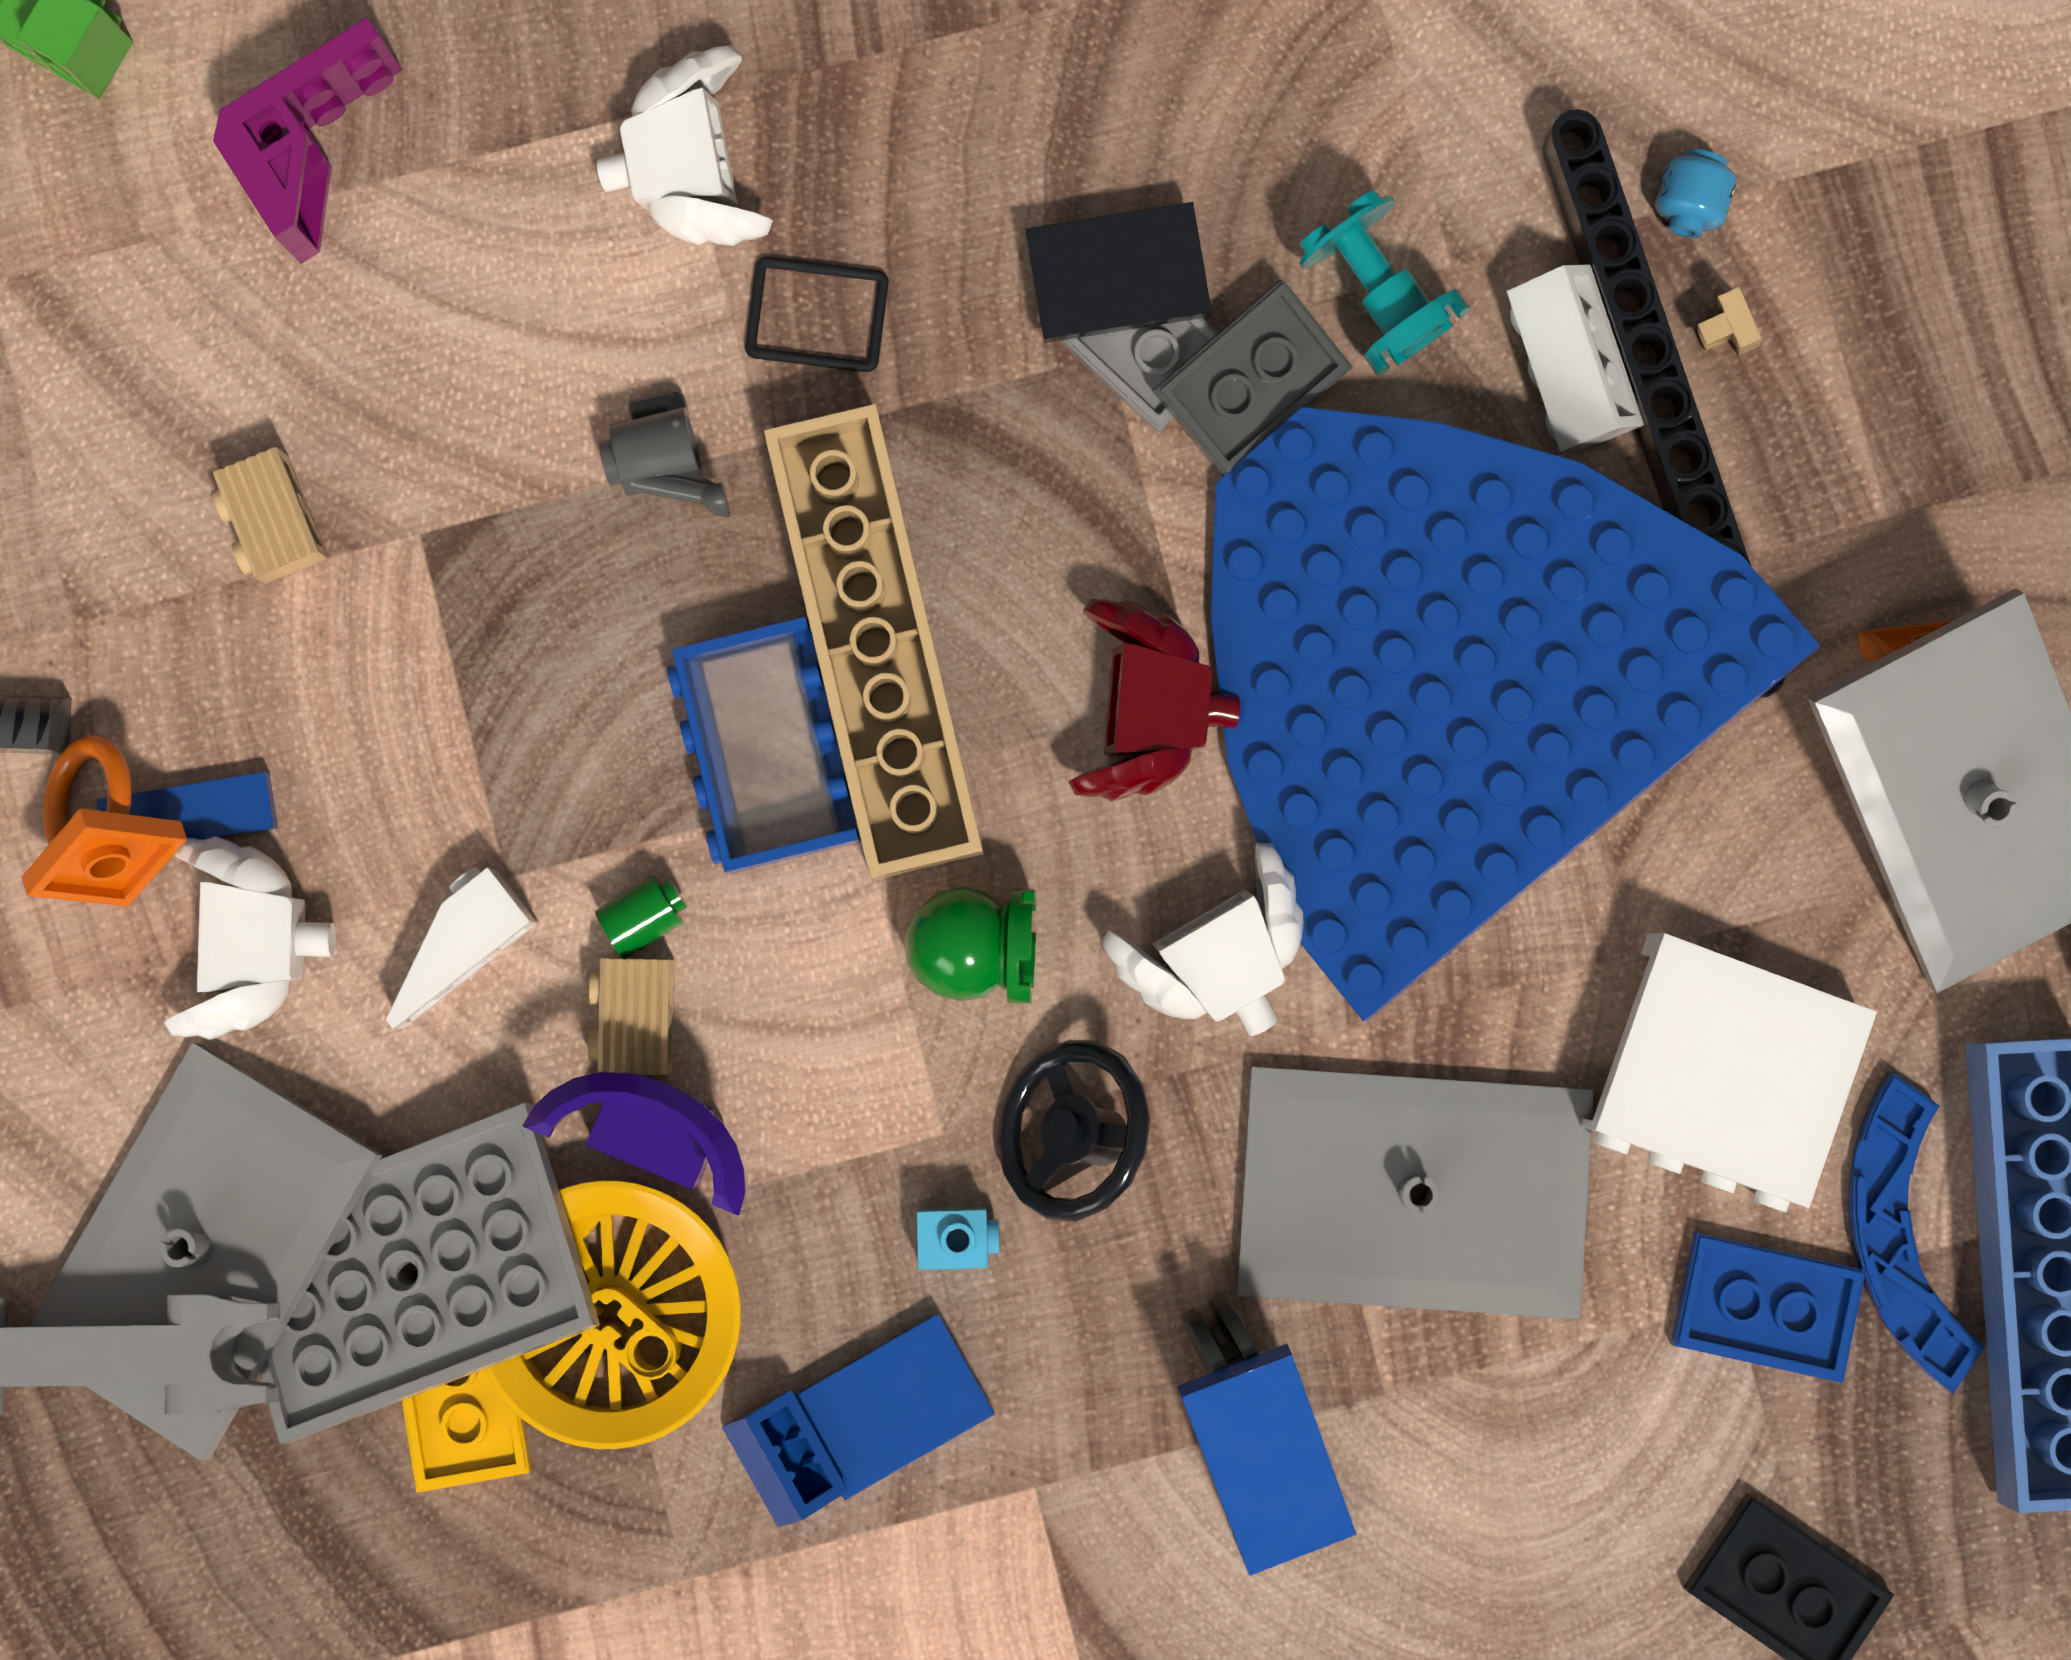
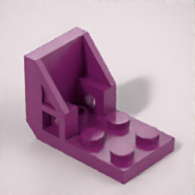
[213,17,402,264]

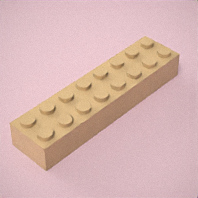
[764,404,984,881]

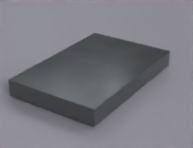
[1151,279,1353,477]

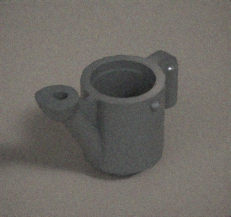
[599,391,731,517]

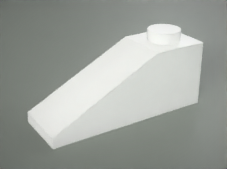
[386,867,538,1029]

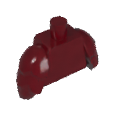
[1068,599,1240,802]

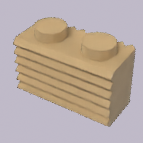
[211,447,328,584]
[587,959,675,1075]

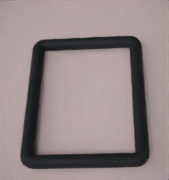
[745,257,889,372]

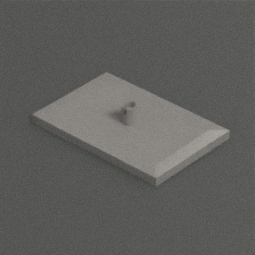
[1807,589,2071,993]
[29,1042,384,1461]
[1236,1066,1594,1319]
[260,1103,600,1444]

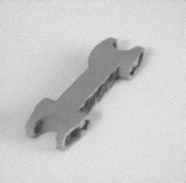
[0,1294,280,1415]

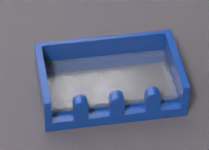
[667,617,862,874]

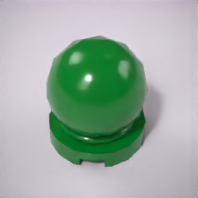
[904,887,1036,1004]

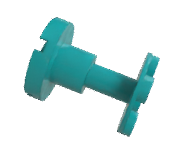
[1299,189,1471,375]

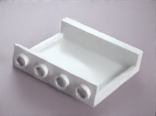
[1581,933,1877,1213]

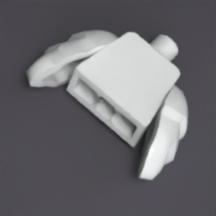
[597,45,773,246]
[164,836,336,1040]
[1101,843,1304,1036]

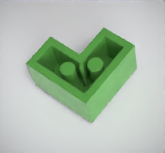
[0,0,133,99]

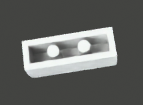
[1507,265,1644,452]

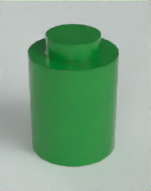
[595,875,687,959]

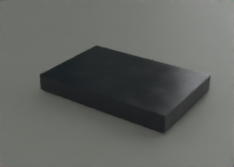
[1025,202,1212,343]
[1683,1493,1895,1660]

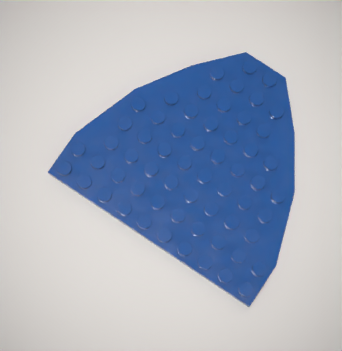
[1211,407,1821,1022]

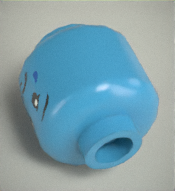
[1655,149,1737,238]

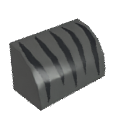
[0,695,72,755]

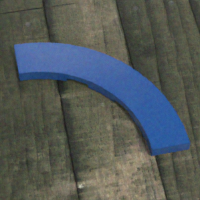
[1848,1072,1985,1393]

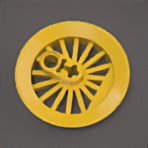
[485,1181,741,1449]

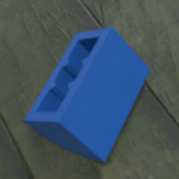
[722,1389,848,1527]

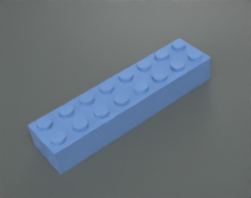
[1965,1037,2071,1513]

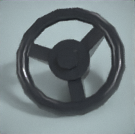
[997,1039,1151,1222]

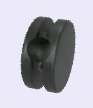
[1181,1293,1260,1374]

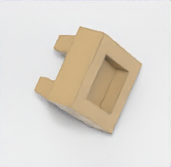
[1697,287,1762,355]

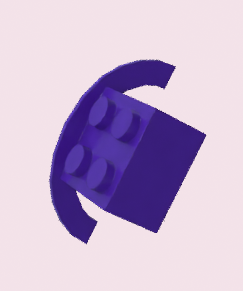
[522,1072,746,1215]

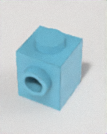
[917,1206,999,1270]

